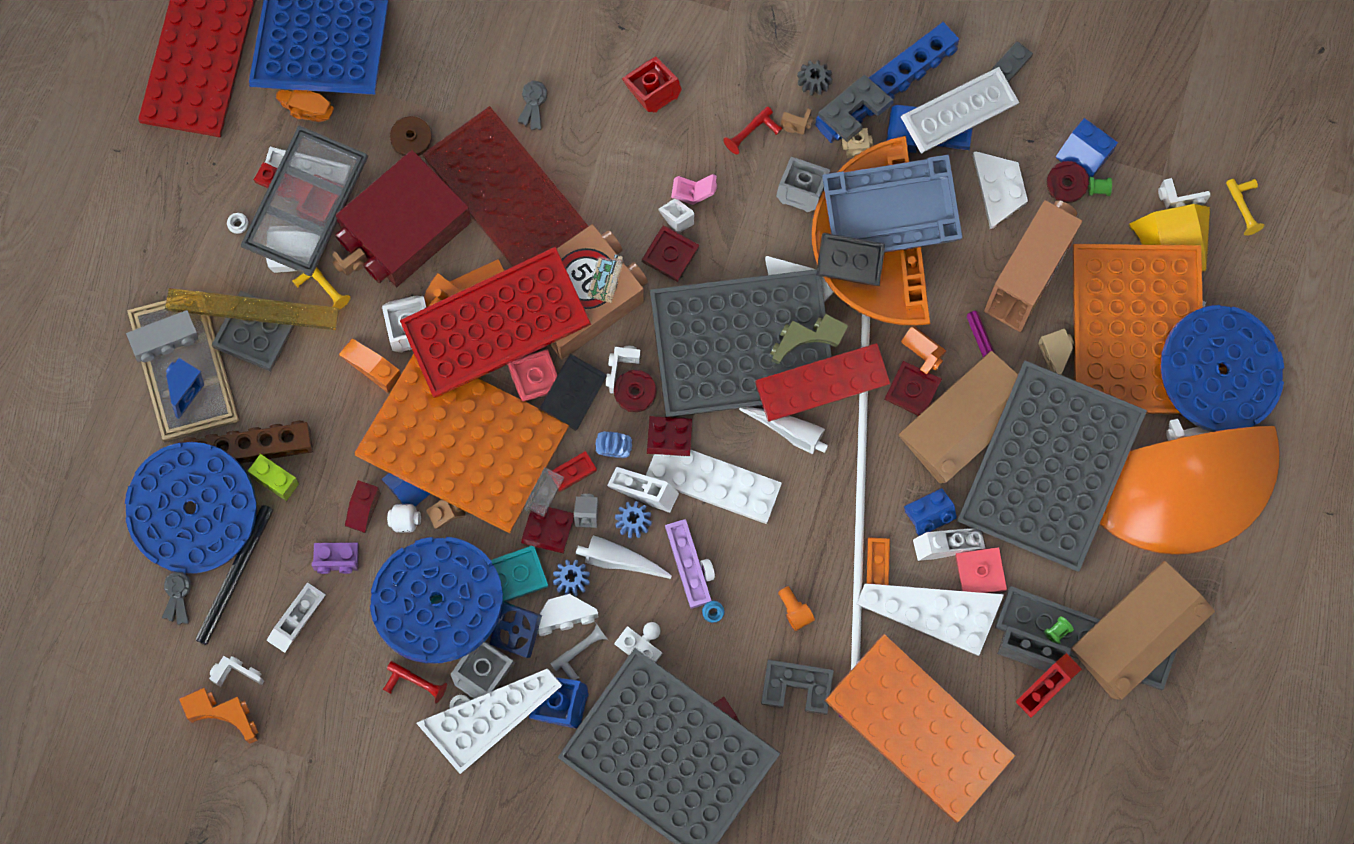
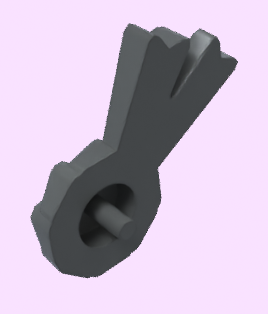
[518,80,548,130]
[162,572,192,625]

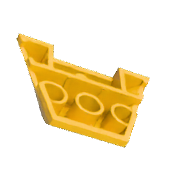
[1129,204,1210,271]

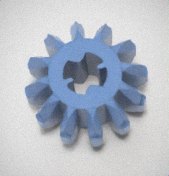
[595,431,632,458]
[615,501,652,539]
[553,560,590,597]

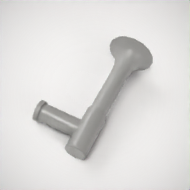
[550,622,609,681]

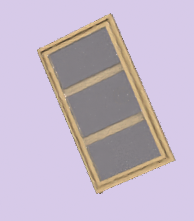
[127,291,239,442]

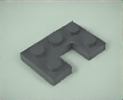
[818,75,893,142]
[761,660,834,715]

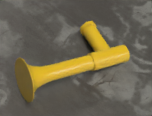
[1226,179,1264,236]
[292,267,351,311]

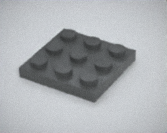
[212,290,299,372]

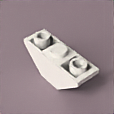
[537,594,598,636]

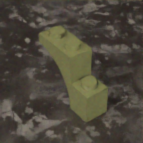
[770,314,848,365]

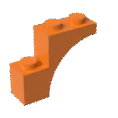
[179,688,259,744]

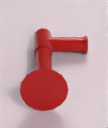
[723,106,782,154]
[383,661,447,704]

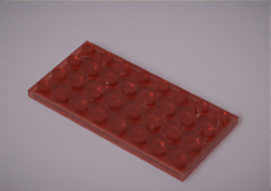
[423,106,589,267]

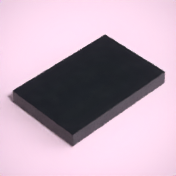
[816,233,885,286]
[539,353,607,431]

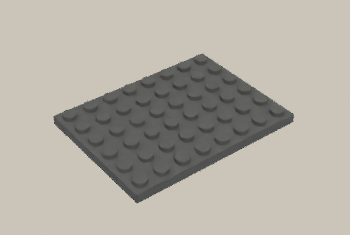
[650,269,831,417]
[957,360,1147,572]
[558,648,781,844]

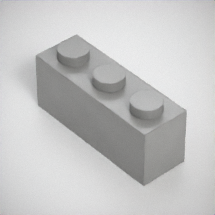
[126,310,199,363]

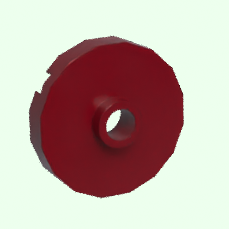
[1047,161,1089,203]
[614,369,657,413]

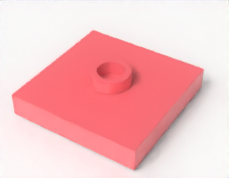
[507,349,558,402]
[955,547,1007,593]

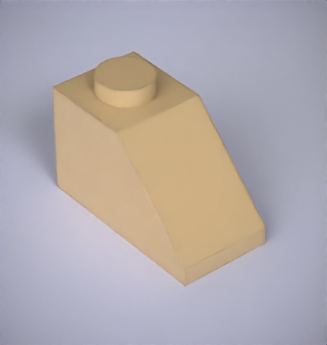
[1038,328,1074,375]

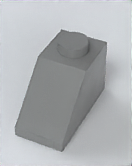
[574,494,598,528]

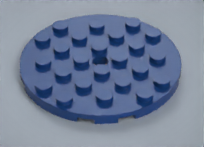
[1161,305,1284,432]
[125,442,257,573]
[370,537,503,663]

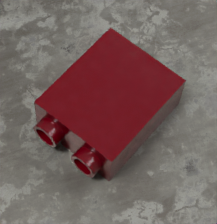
[335,150,472,288]

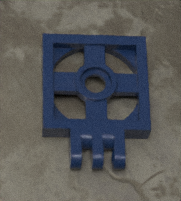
[490,602,542,658]

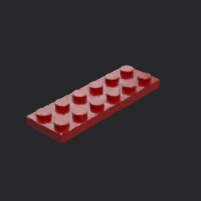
[755,343,890,422]

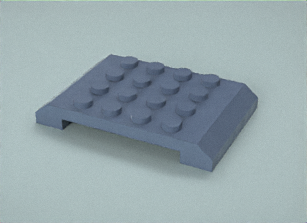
[822,155,962,253]

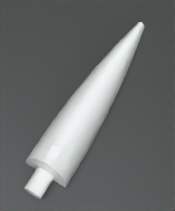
[739,407,828,454]
[576,535,672,579]

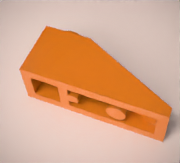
[339,338,401,393]

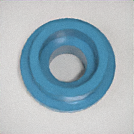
[702,601,724,623]

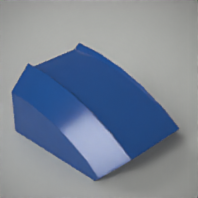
[529,677,588,729]

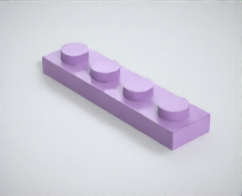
[665,519,711,609]

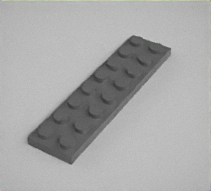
[995,586,1177,691]

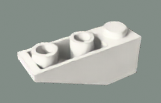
[913,528,985,561]

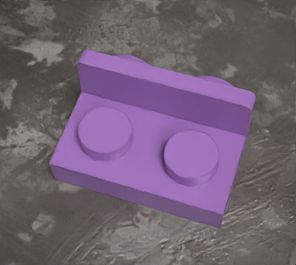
[312,543,359,574]

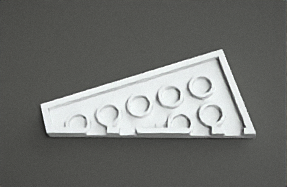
[856,584,1003,656]
[417,668,562,774]

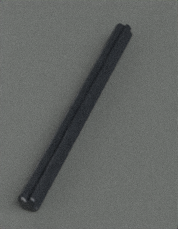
[196,505,273,645]

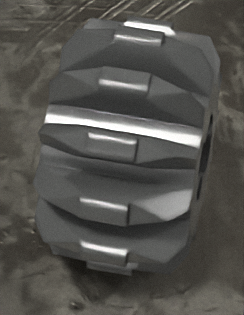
[797,60,832,96]

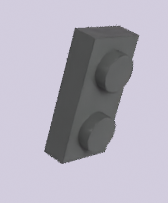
[991,41,1033,83]

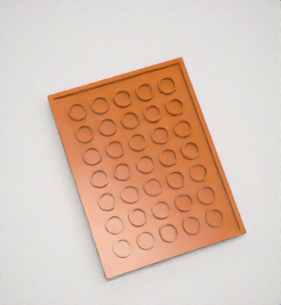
[1072,244,1203,414]
[355,354,569,533]

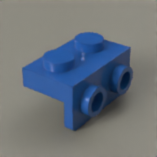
[904,488,957,536]

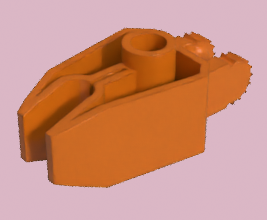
[276,89,334,122]

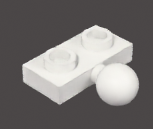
[614,622,663,662]

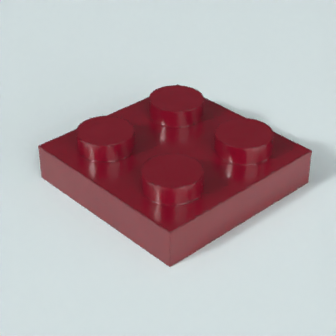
[642,225,699,282]
[884,361,942,416]
[647,416,692,456]
[521,503,574,554]

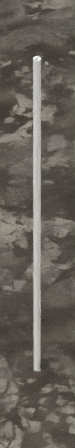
[851,314,870,670]

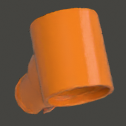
[778,586,815,631]

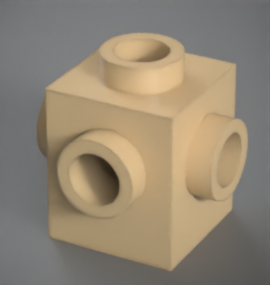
[842,128,873,158]

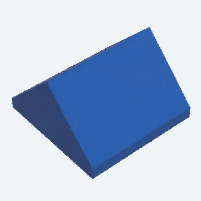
[381,473,430,507]

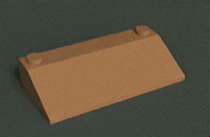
[898,351,1018,484]
[1071,561,1215,700]

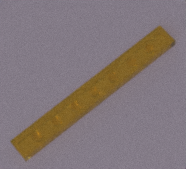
[165,288,339,330]

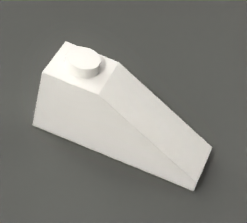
[607,467,679,512]
[267,582,325,652]

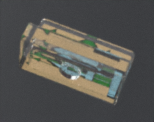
[587,255,623,303]
[524,467,564,517]

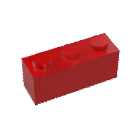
[1016,653,1082,718]

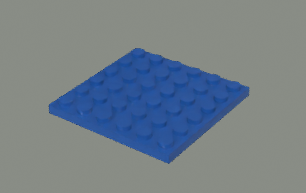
[249,0,389,95]

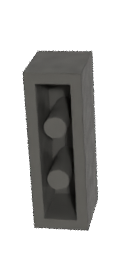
[997,626,1071,671]

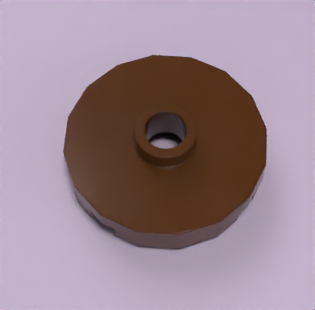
[390,116,432,156]

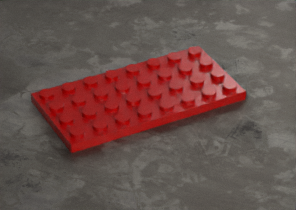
[138,0,256,138]
[399,247,591,398]

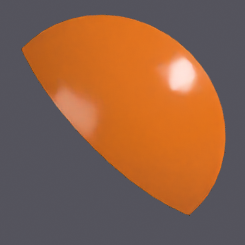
[812,136,930,325]
[1100,426,1279,555]

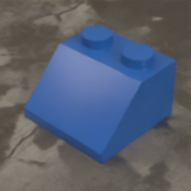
[1055,118,1118,177]
[166,358,204,419]

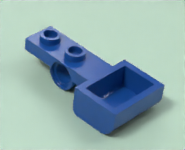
[886,105,973,153]

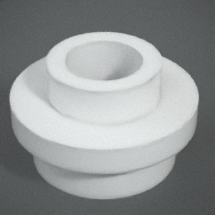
[227,213,249,234]

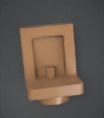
[780,108,814,135]
[332,248,367,276]
[426,500,465,529]

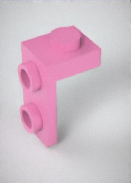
[671,174,717,205]

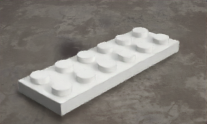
[901,67,1019,154]
[646,450,782,524]

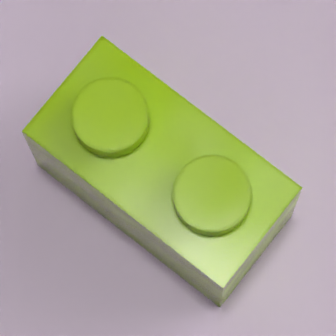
[248,454,299,501]

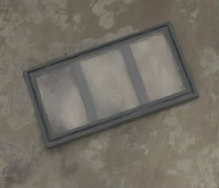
[241,125,368,276]

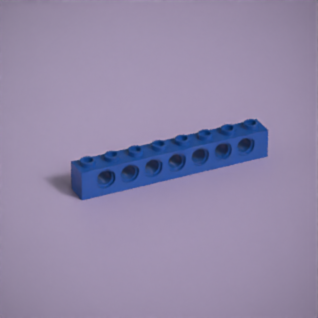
[815,22,959,143]

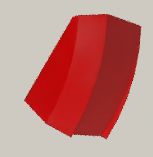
[622,56,682,113]

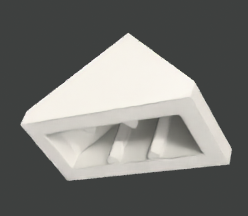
[658,199,694,234]

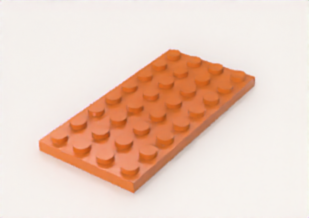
[824,634,1015,823]

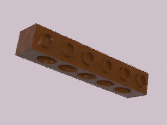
[178,420,313,464]

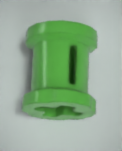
[1088,177,1112,196]
[1044,616,1074,644]

